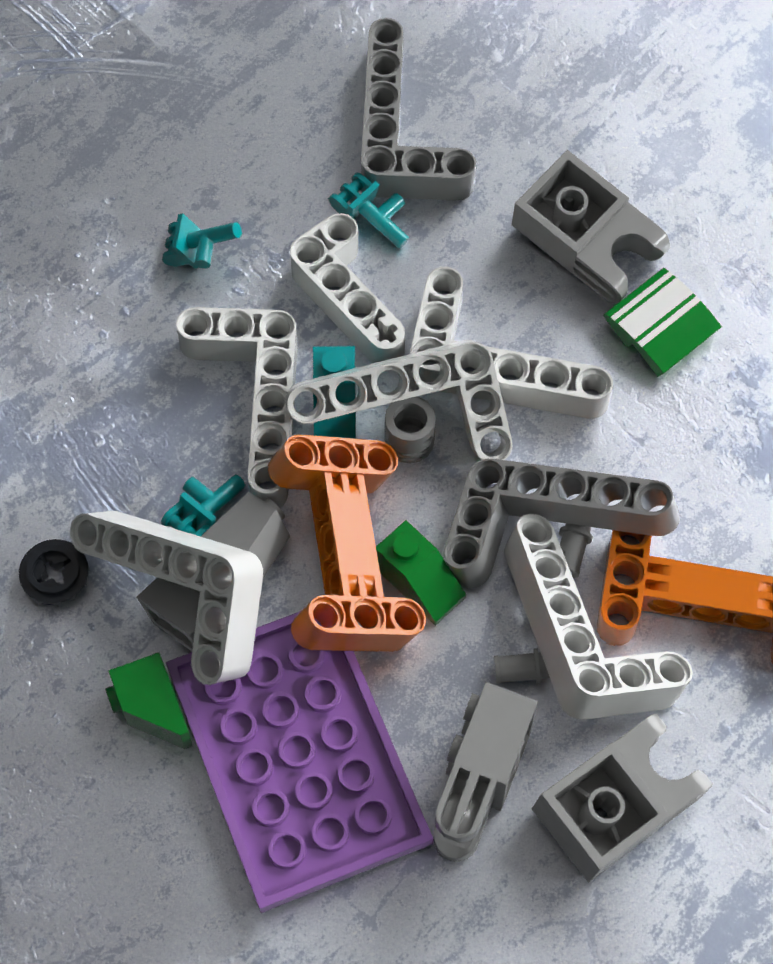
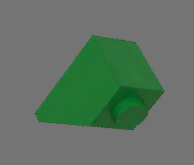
[376,520,466,626]
[105,652,193,749]

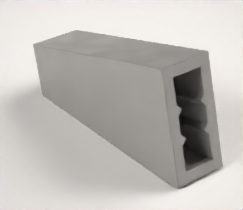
[137,492,290,651]

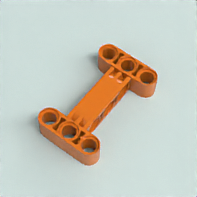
[268,435,426,652]
[597,530,773,664]

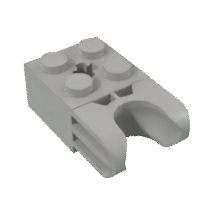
[512,150,670,303]
[433,682,538,862]
[531,714,713,883]

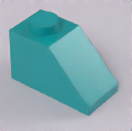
[313,346,356,439]

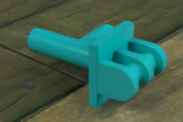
[328,172,410,249]
[162,213,242,269]
[161,474,246,537]

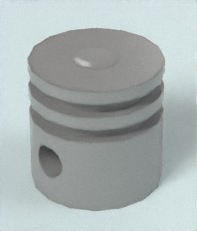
[384,396,436,463]

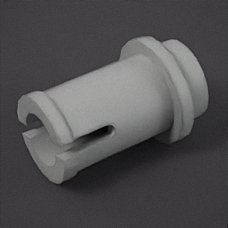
[559,523,593,578]
[494,648,550,684]

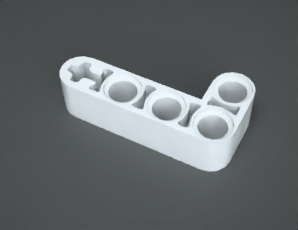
[290,213,405,364]

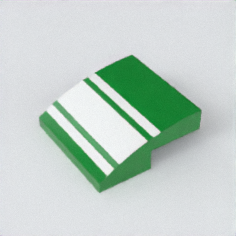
[603,268,722,377]

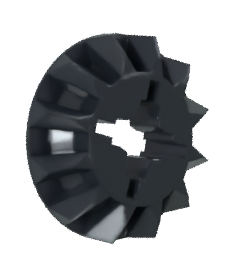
[19,539,90,607]

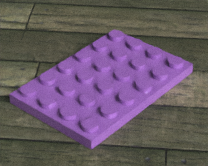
[166,611,434,913]

